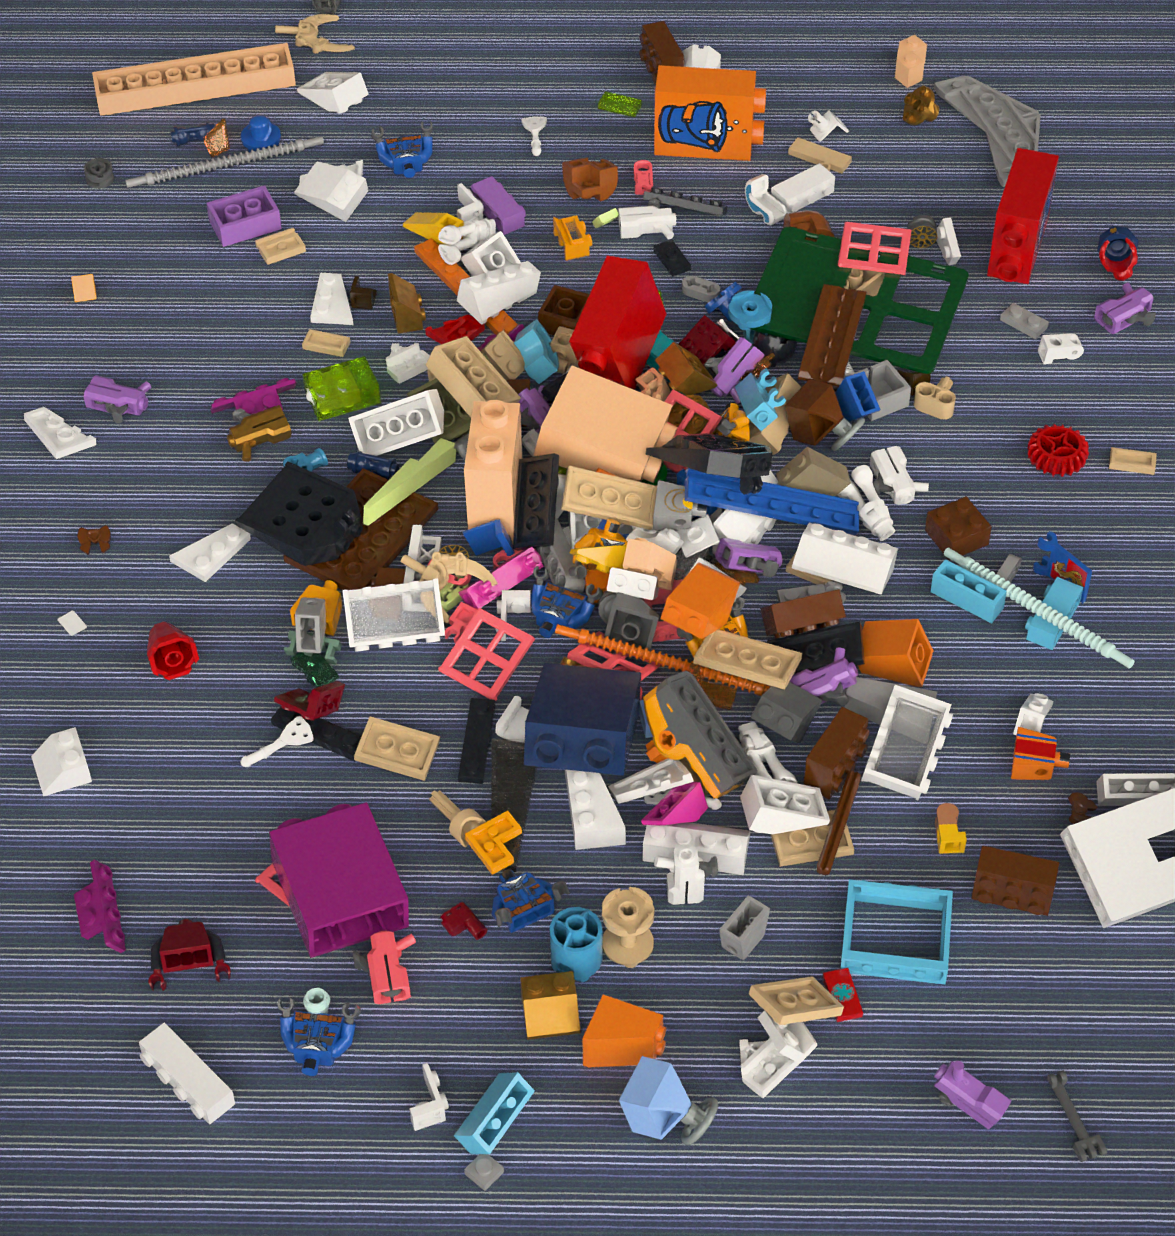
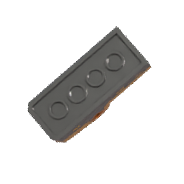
[643,671,758,798]

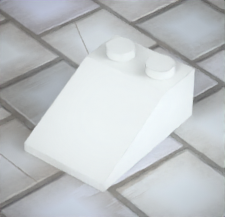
[297,72,369,113]
[294,161,368,222]
[740,775,830,834]

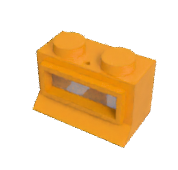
[553,215,592,261]

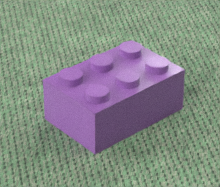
[206,185,282,247]

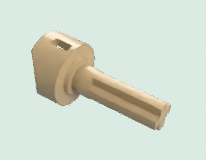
[429,790,486,847]

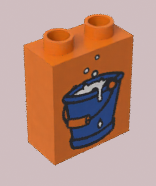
[654,65,766,161]

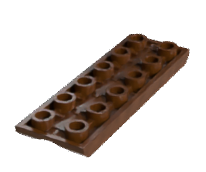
[798,284,867,387]

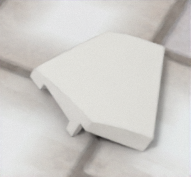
[386,343,430,384]
[739,1038,799,1098]

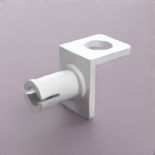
[808,110,849,142]

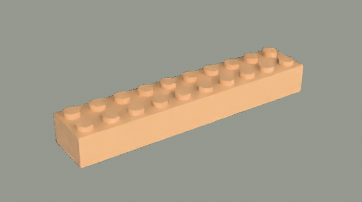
[92,43,296,116]

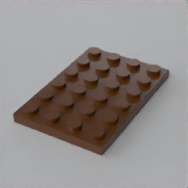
[283,468,438,590]

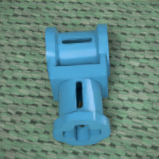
[283,448,328,472]

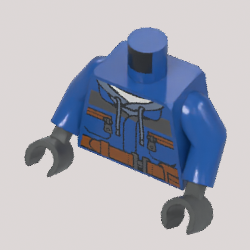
[371,121,433,178]
[531,566,603,638]
[492,869,570,933]
[277,997,361,1076]

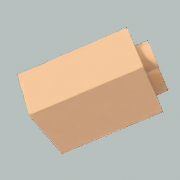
[533,366,678,483]
[464,400,522,543]

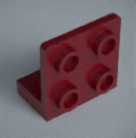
[678,315,736,365]
[274,681,345,720]

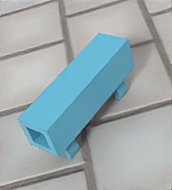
[735,368,786,431]

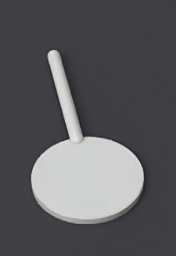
[716,319,740,341]

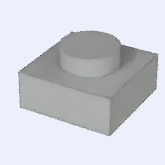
[464,1154,504,1191]

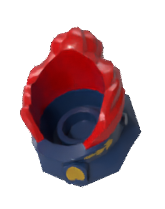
[1097,226,1138,281]

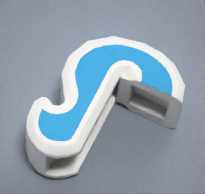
[745,174,787,225]

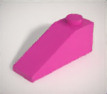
[641,782,708,825]

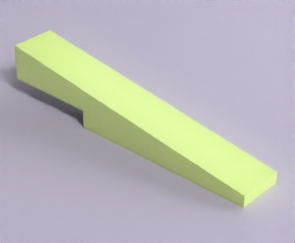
[363,438,456,525]

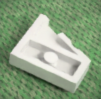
[936,217,961,265]

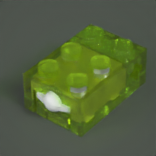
[302,356,381,422]

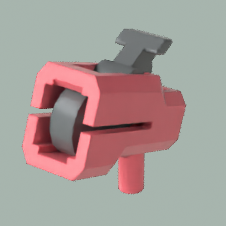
[352,931,416,1004]

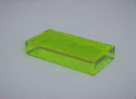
[598,92,642,117]

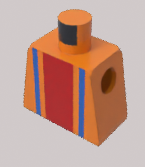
[1011,727,1070,780]

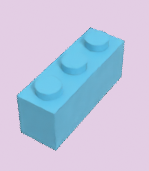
[931,559,1007,624]
[1025,577,1083,650]
[454,1072,534,1154]

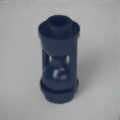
[171,122,217,147]
[347,450,399,480]

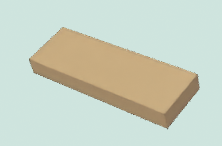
[788,138,852,174]

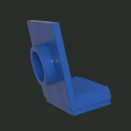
[463,519,514,556]

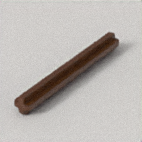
[816,771,861,876]

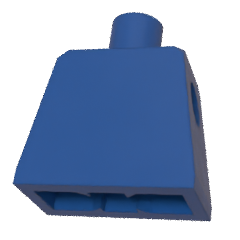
[835,371,881,422]

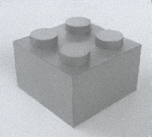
[850,360,911,421]

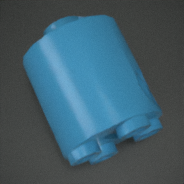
[550,907,603,982]

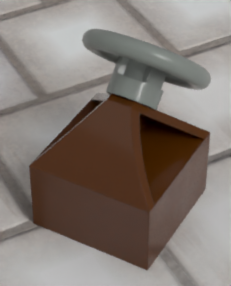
[785,379,865,451]

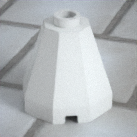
[682,45,721,69]

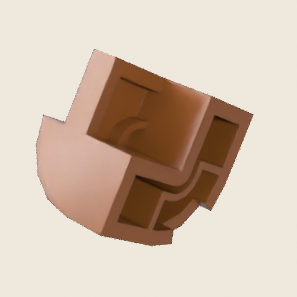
[562,157,618,202]
[783,210,835,242]

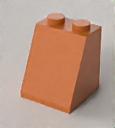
[661,563,741,639]
[858,619,934,687]
[582,994,666,1067]

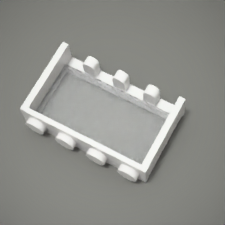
[343,578,445,652]
[861,685,953,800]

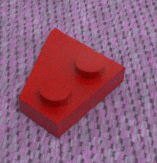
[425,314,485,344]

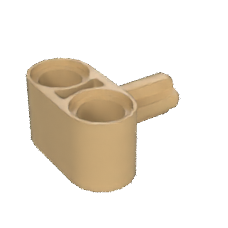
[914,376,956,419]

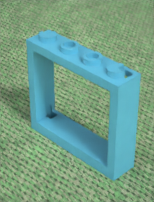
[840,879,953,985]

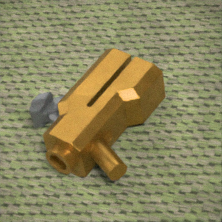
[227,405,291,462]

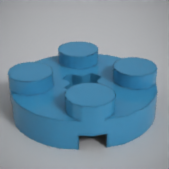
[728,290,772,330]

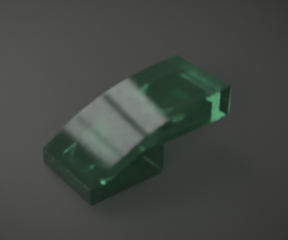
[290,652,339,688]

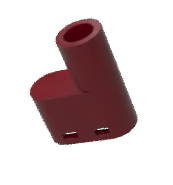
[440,902,488,940]

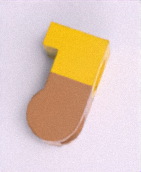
[935,803,967,854]

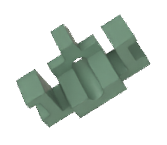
[284,630,342,665]

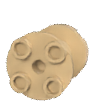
[602,887,654,968]

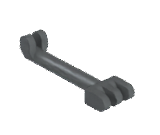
[1047,1070,1107,1162]

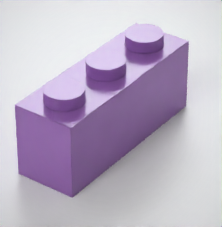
[471,176,526,235]

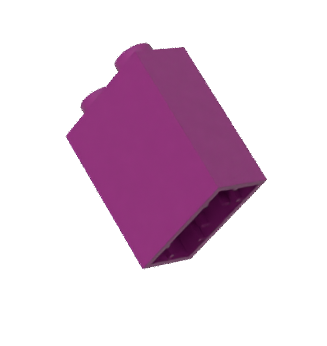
[269,802,409,958]

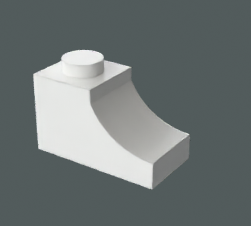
[626,528,684,555]

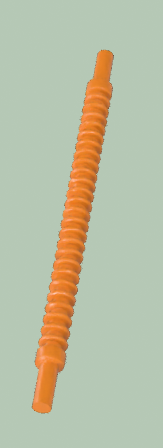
[555,624,771,696]

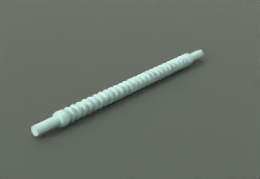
[944,548,1134,668]

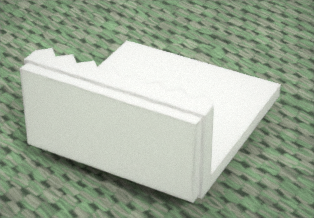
[675,514,720,558]
[495,696,529,749]

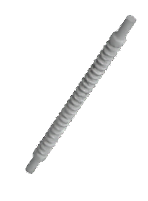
[125,136,324,188]

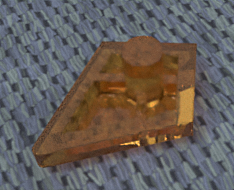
[203,118,230,157]
[714,562,760,587]

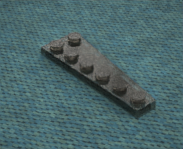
[491,739,537,872]

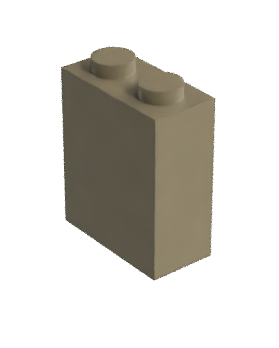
[776,447,851,497]

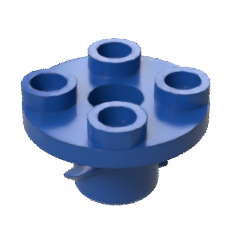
[241,115,281,152]
[704,281,742,322]

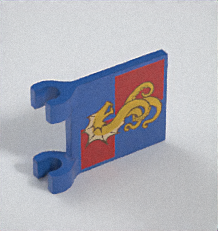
[1033,531,1092,604]

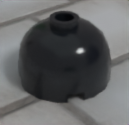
[753,331,797,367]

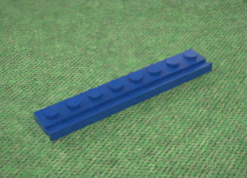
[685,468,859,535]

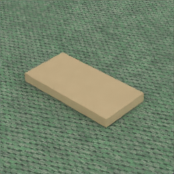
[561,466,657,530]
[693,629,802,690]

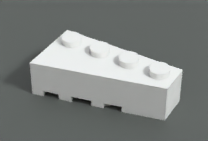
[564,769,626,850]

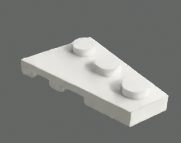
[310,273,353,325]
[608,758,694,804]

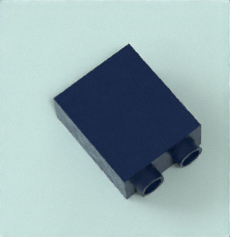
[524,663,641,776]

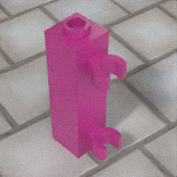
[458,547,544,609]

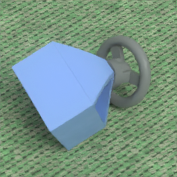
[619,1056,718,1145]

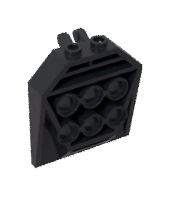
[646,433,773,495]
[235,461,363,566]

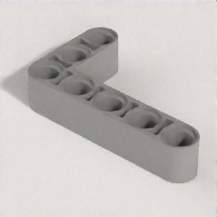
[537,474,585,594]

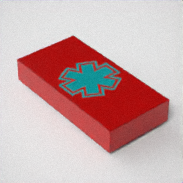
[822,968,863,1022]

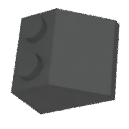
[604,592,659,651]
[750,681,823,743]

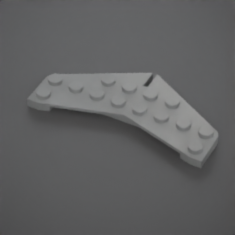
[934,76,1041,187]

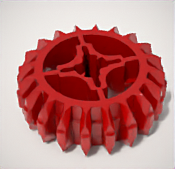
[1027,423,1089,477]

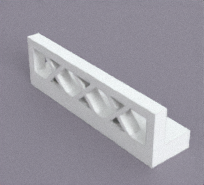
[401,525,442,612]

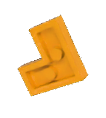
[465,811,522,875]

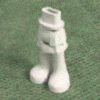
[438,218,496,265]
[837,465,895,541]
[738,722,798,784]

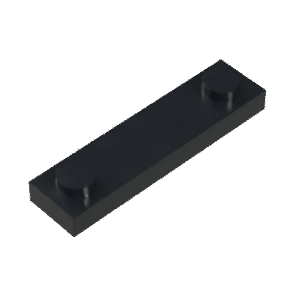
[458,698,495,784]

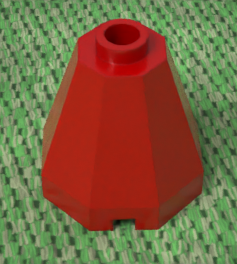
[147,621,199,680]

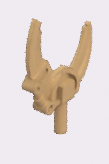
[275,14,355,53]
[401,552,498,623]

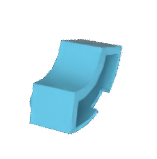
[514,319,559,384]

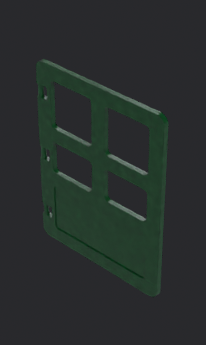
[747,227,969,374]

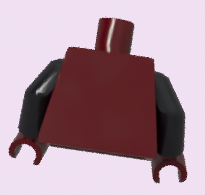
[148,919,231,991]

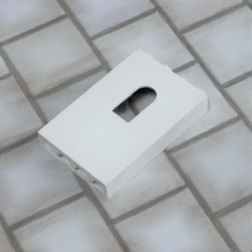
[1060,788,1175,928]

